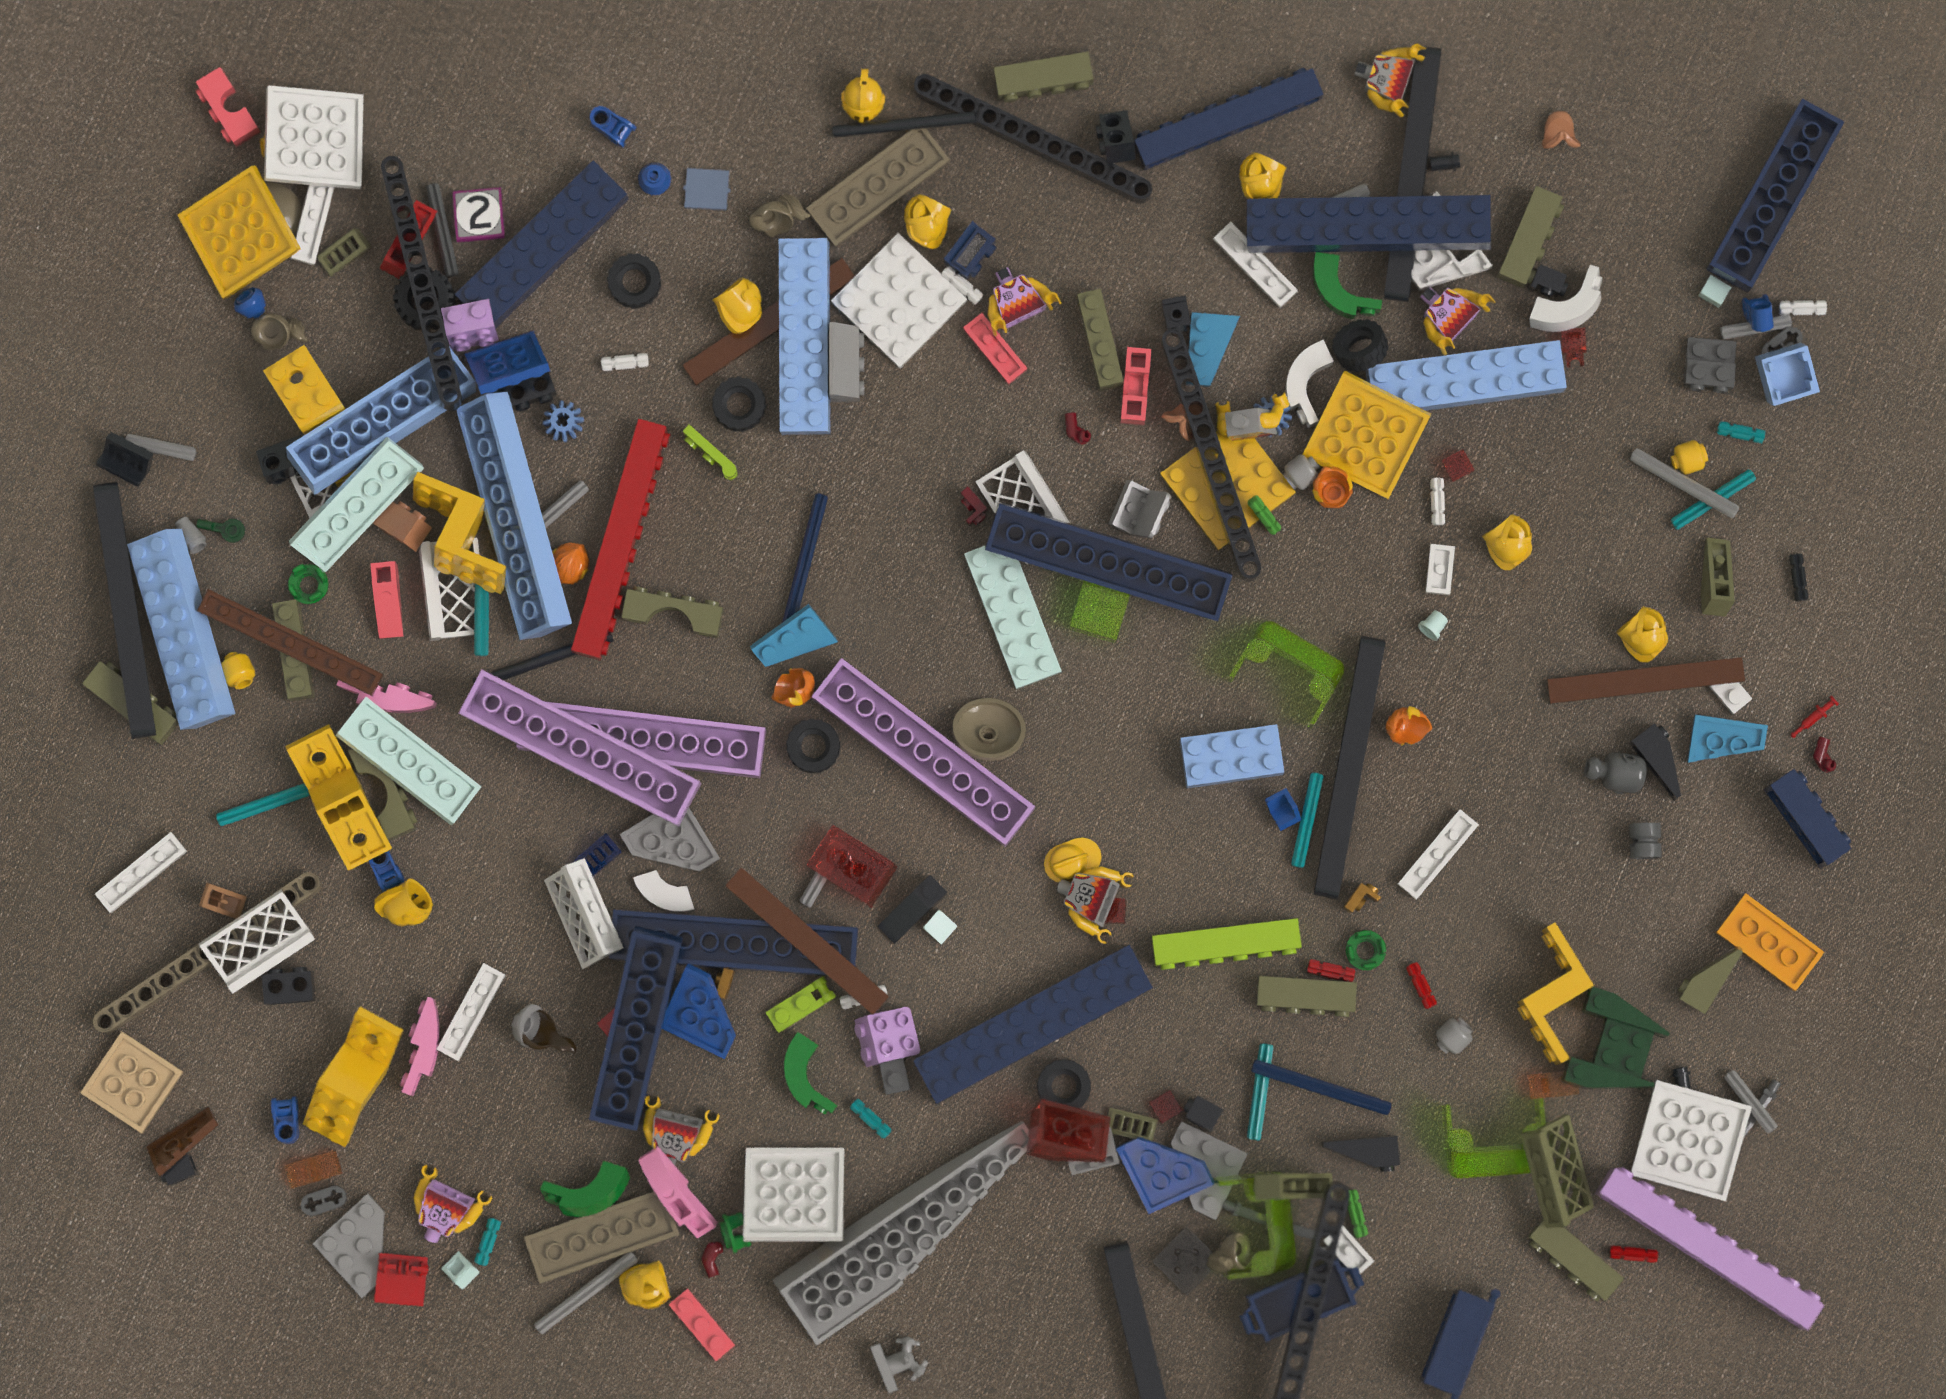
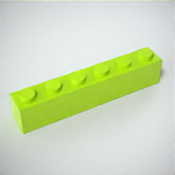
[1151,918,1302,970]

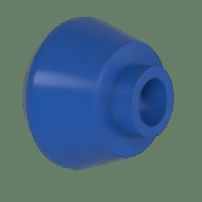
[638,163,671,195]
[234,287,266,319]

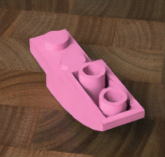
[337,680,437,713]
[400,997,440,1096]
[638,1146,717,1238]

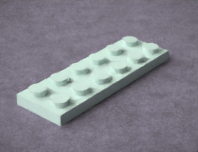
[289,437,424,572]
[964,546,1062,690]
[335,697,481,826]

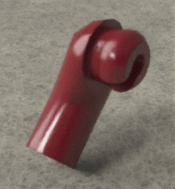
[1065,412,1091,445]
[1813,737,1836,773]
[701,1241,723,1279]

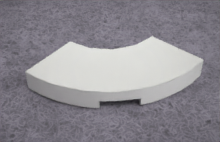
[633,870,695,912]

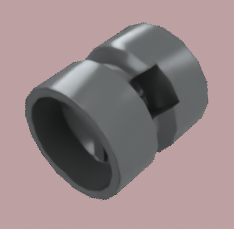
[1629,823,1662,859]

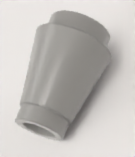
[175,517,207,554]

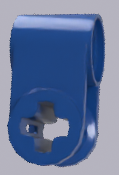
[590,106,636,148]
[1742,294,1774,332]
[369,850,405,892]
[271,1096,300,1144]

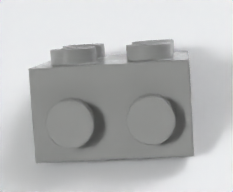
[1108,480,1171,538]

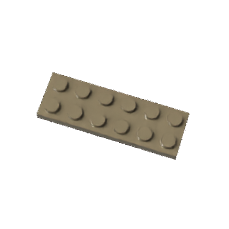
[806,128,950,248]
[524,1192,680,1284]

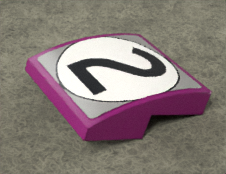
[453,187,505,242]

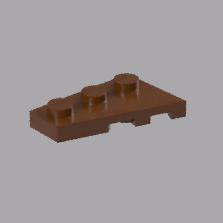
[146,1107,218,1176]

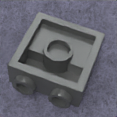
[1683,337,1736,394]

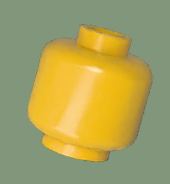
[1670,440,1708,475]
[221,652,256,689]

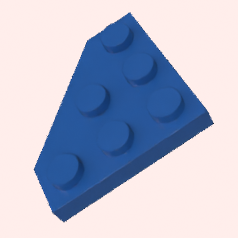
[662,963,736,1059]
[1116,1137,1215,1214]

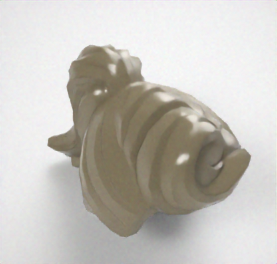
[749,194,810,237]
[251,314,307,350]
[1207,1232,1253,1273]

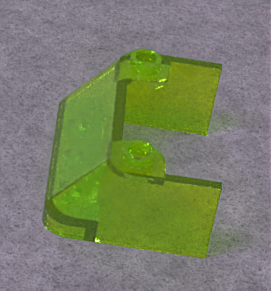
[1228,621,1344,729]
[1442,1098,1547,1179]
[1214,1171,1296,1280]

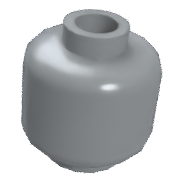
[1283,454,1320,490]
[1436,1018,1473,1054]

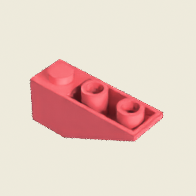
[370,561,404,639]

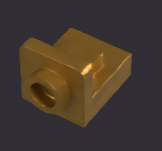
[1343,883,1381,914]
[715,968,735,1000]

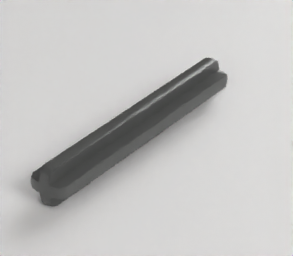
[426,183,459,277]

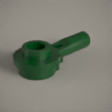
[196,519,245,543]

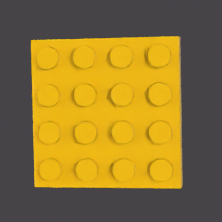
[178,166,301,299]
[1302,371,1431,499]
[1160,431,1296,551]

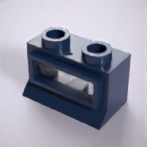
[944,220,997,280]

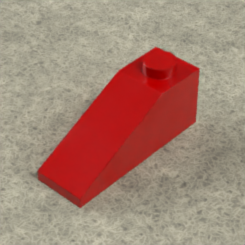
[380,200,438,279]

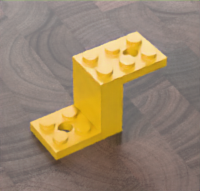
[263,345,357,487]
[413,472,506,594]
[285,724,392,871]
[1517,923,1594,1065]
[303,1007,403,1147]

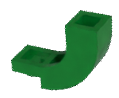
[1313,252,1382,320]
[784,1032,838,1115]
[540,1161,630,1217]

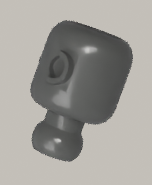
[1584,752,1647,794]

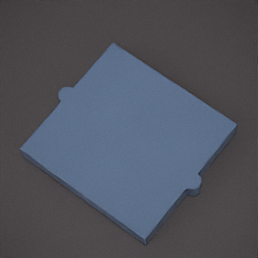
[683,168,730,211]

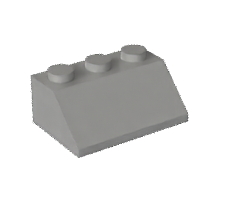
[829,322,864,402]

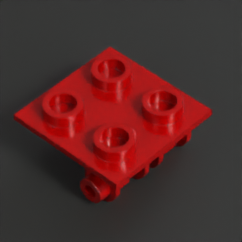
[374,1253,428,1306]

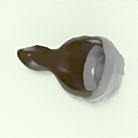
[511,1004,577,1054]

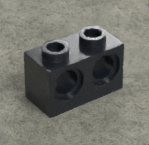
[1095,110,1136,164]
[503,372,557,412]
[256,435,303,485]
[262,967,316,1005]
[1183,1095,1223,1132]

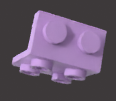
[441,299,498,352]
[855,1007,920,1067]

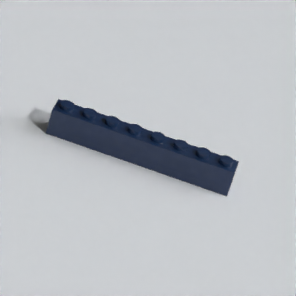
[1134,68,1324,171]

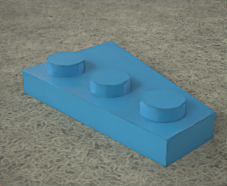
[1186,312,1240,387]
[750,604,838,667]
[1687,714,1768,763]

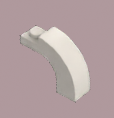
[1530,265,1602,332]
[1285,340,1334,428]

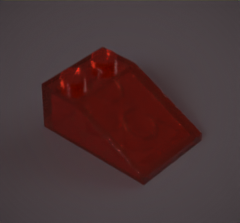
[806,825,898,908]
[1026,1099,1110,1163]

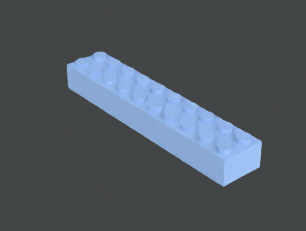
[456,392,572,640]

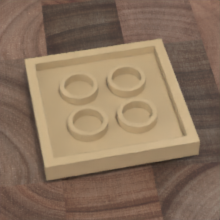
[81,1031,183,1133]

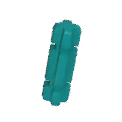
[1717,421,1765,443]
[850,1099,892,1139]
[474,1218,501,1266]

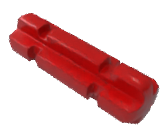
[1307,959,1355,982]
[1406,962,1437,1009]
[1609,1246,1658,1263]

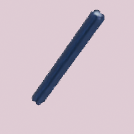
[782,493,828,622]
[1251,1060,1392,1115]

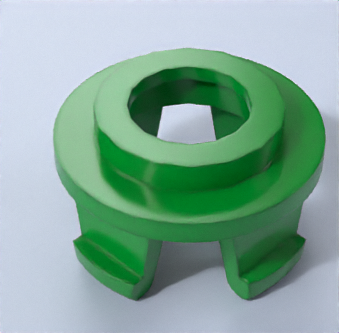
[288,564,329,604]
[1346,930,1386,970]
[719,1213,751,1254]

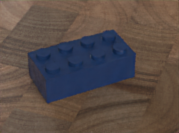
[1763,769,1852,869]

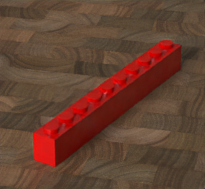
[571,419,670,661]

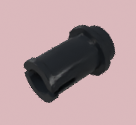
[1430,152,1460,172]
[1671,1066,1691,1089]

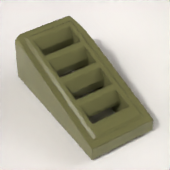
[317,228,372,276]
[1105,1108,1158,1141]

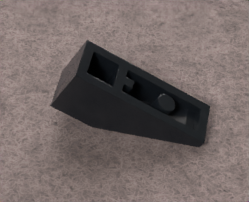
[1629,723,1681,800]
[877,874,947,944]
[1322,1136,1400,1172]

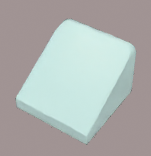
[1698,275,1731,308]
[923,910,957,945]
[441,1251,479,1289]

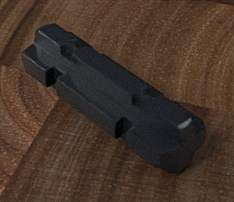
[1789,553,1809,601]

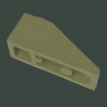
[1701,538,1735,617]
[1678,946,1743,1014]

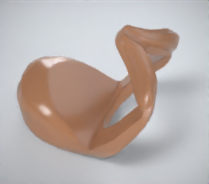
[1542,111,1581,149]
[1161,404,1202,441]

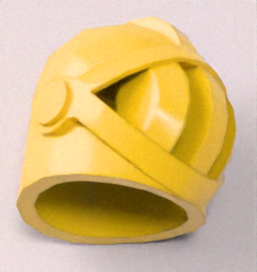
[841,69,885,123]
[1239,153,1287,199]
[904,194,952,249]
[712,277,762,334]
[1482,514,1532,570]
[1616,606,1668,663]
[374,879,433,927]
[619,1260,671,1309]

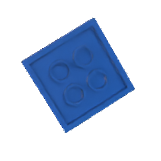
[465,331,550,394]

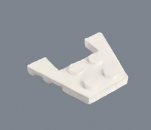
[1412,191,1492,290]

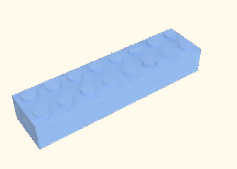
[779,238,830,435]
[1366,340,1567,411]
[286,346,476,495]
[127,529,235,730]

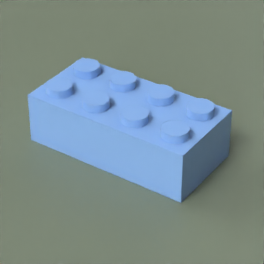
[1180,724,1284,788]

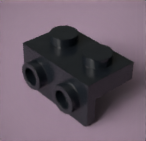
[96,432,153,486]

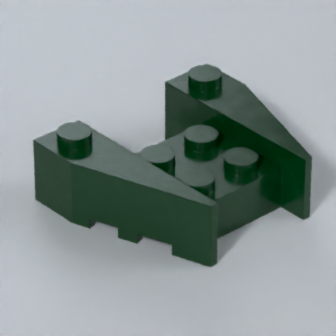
[1561,987,1670,1089]

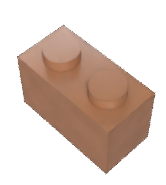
[373,501,432,552]

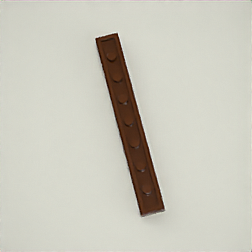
[683,258,855,386]
[197,589,383,697]
[1547,657,1745,704]
[725,867,889,1015]

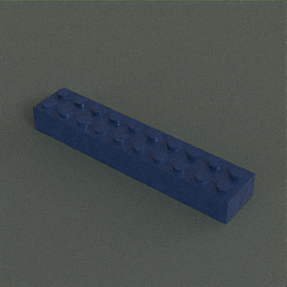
[1247,195,1491,253]
[985,502,1233,621]
[609,910,858,976]
[913,945,1153,1105]

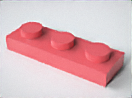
[963,313,1027,385]
[669,1289,735,1361]

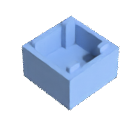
[1755,343,1820,406]

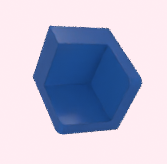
[1265,788,1302,831]

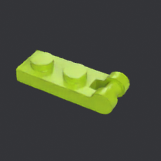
[683,425,738,480]
[766,976,837,1033]

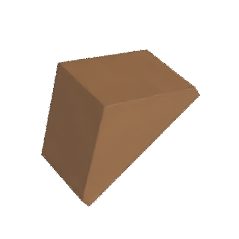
[199,883,247,919]

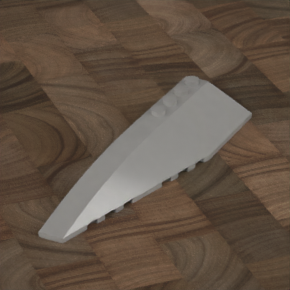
[772,1121,1036,1345]

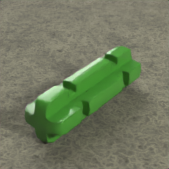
[1248,495,1281,535]
[1347,1189,1368,1238]

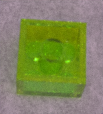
[1069,581,1130,644]

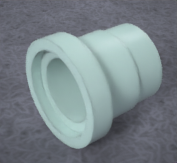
[1418,610,1448,641]

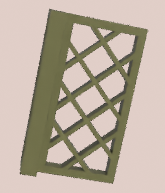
[1521,1114,1594,1228]

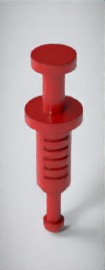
[1791,695,1839,738]

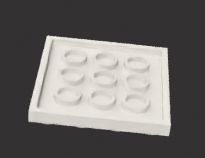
[264,85,363,189]
[831,233,967,369]
[1631,1080,1752,1201]
[743,1148,844,1241]

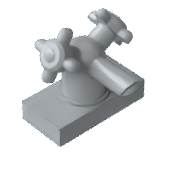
[870,1337,928,1393]

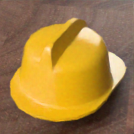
[1044,837,1102,882]

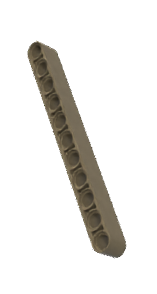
[93,872,322,1033]

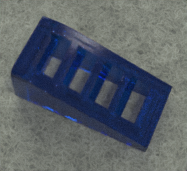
[571,833,623,877]

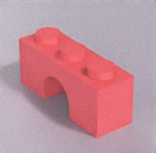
[196,67,261,147]
[1120,347,1151,425]

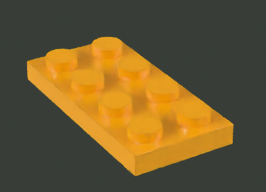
[1716,893,1824,992]

